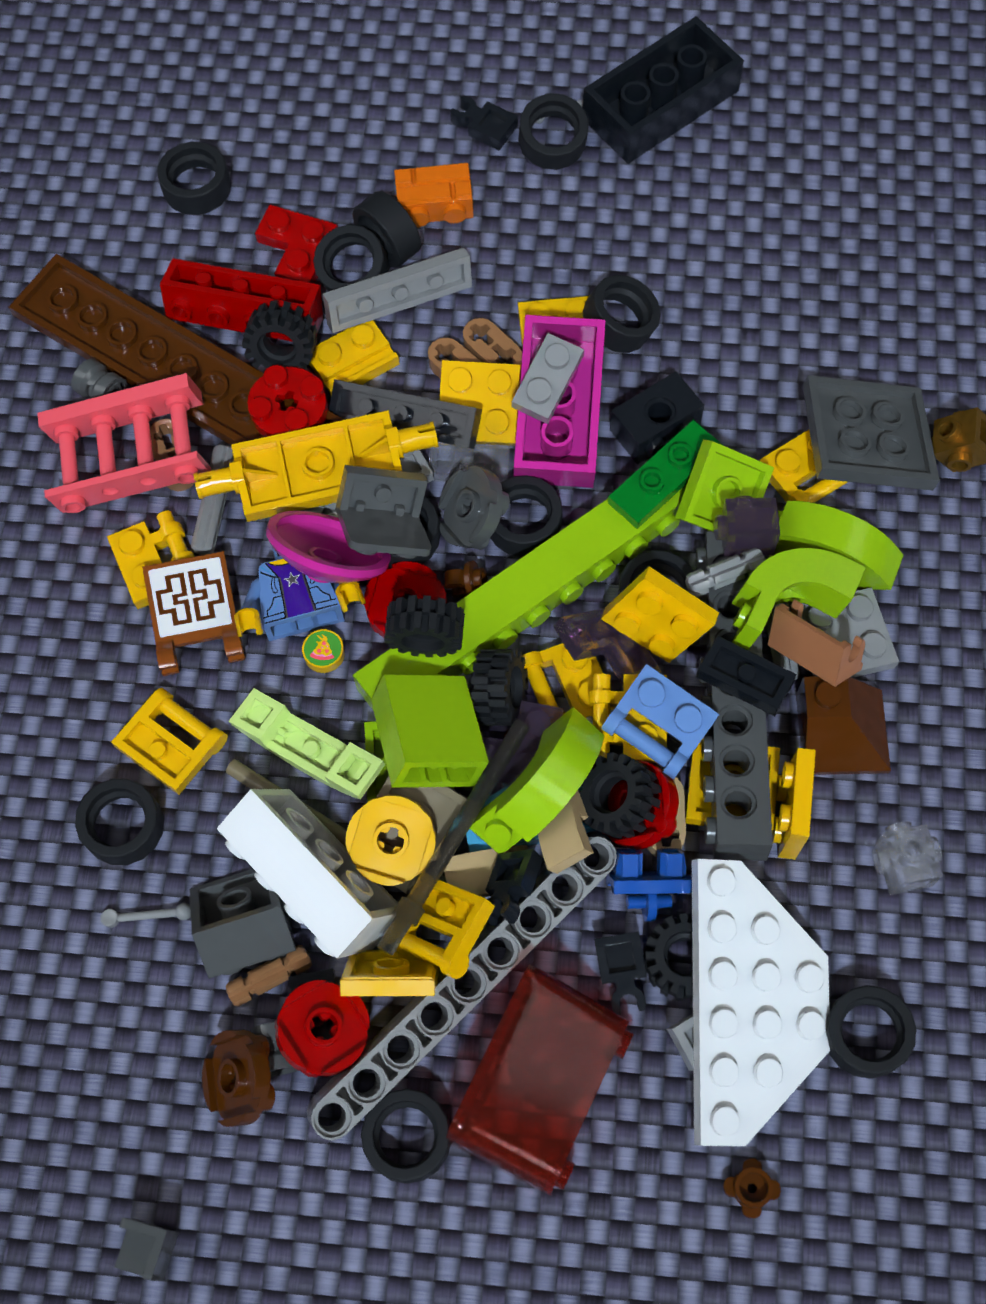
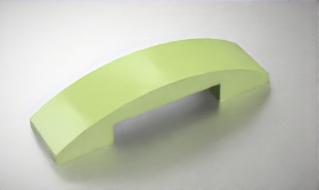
[229,688,386,800]

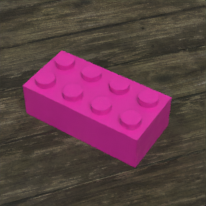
[514,315,606,488]

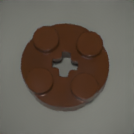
[202,1029,275,1127]

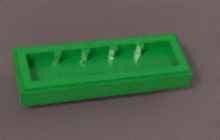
[608,420,723,529]

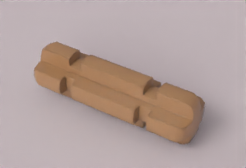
[226,945,312,1007]

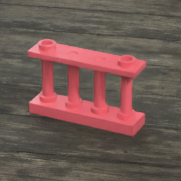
[37,373,212,513]

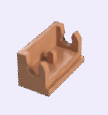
[768,599,865,687]

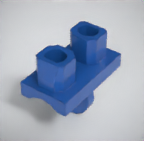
[606,848,692,921]

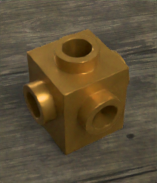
[931,407,986,472]

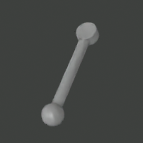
[100,903,191,928]

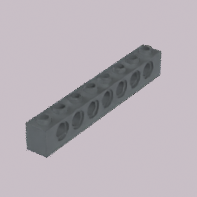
[696,532,773,861]

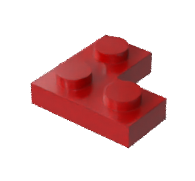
[255,204,338,284]

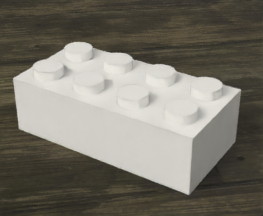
[217,789,403,959]

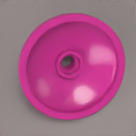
[266,511,391,583]

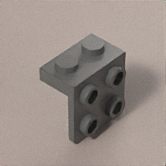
[335,465,432,559]

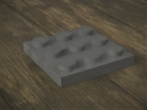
[803,375,940,491]

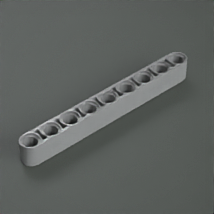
[307,836,617,1140]

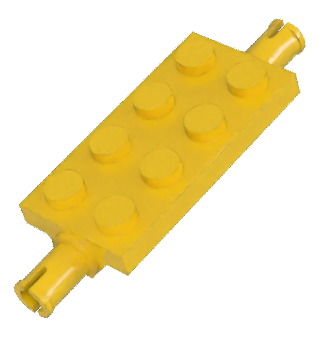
[193,410,439,522]

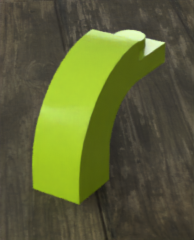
[753,501,903,590]
[732,548,866,650]
[468,707,605,854]

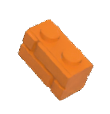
[394,163,474,227]

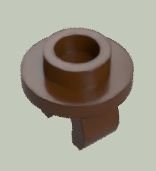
[445,560,488,598]

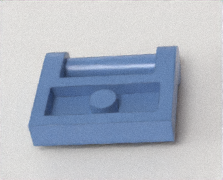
[601,664,719,780]

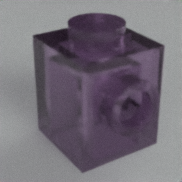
[714,496,780,556]

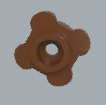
[723,1158,781,1219]

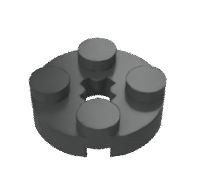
[438,466,510,550]

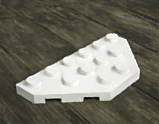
[692,859,830,1146]

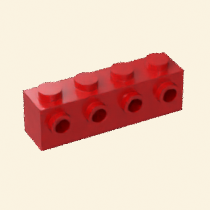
[160,258,323,342]

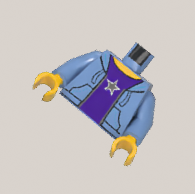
[234,547,366,641]

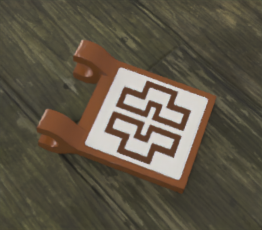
[142,551,245,676]

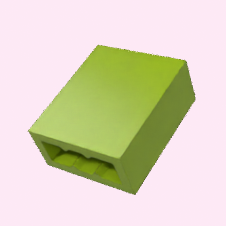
[371,673,489,788]

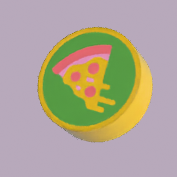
[302,629,345,673]

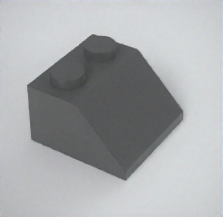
[189,869,296,979]

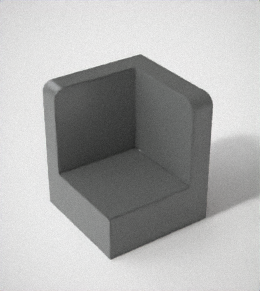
[114,1217,179,1281]

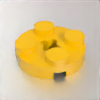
[346,794,436,886]

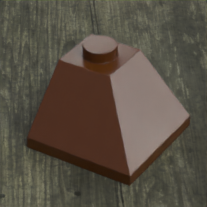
[796,676,891,775]

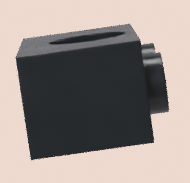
[610,371,704,464]

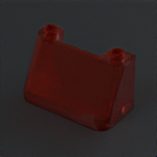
[446,964,634,1196]

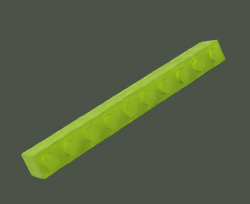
[353,484,687,711]

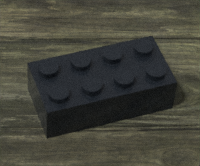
[583,16,744,164]

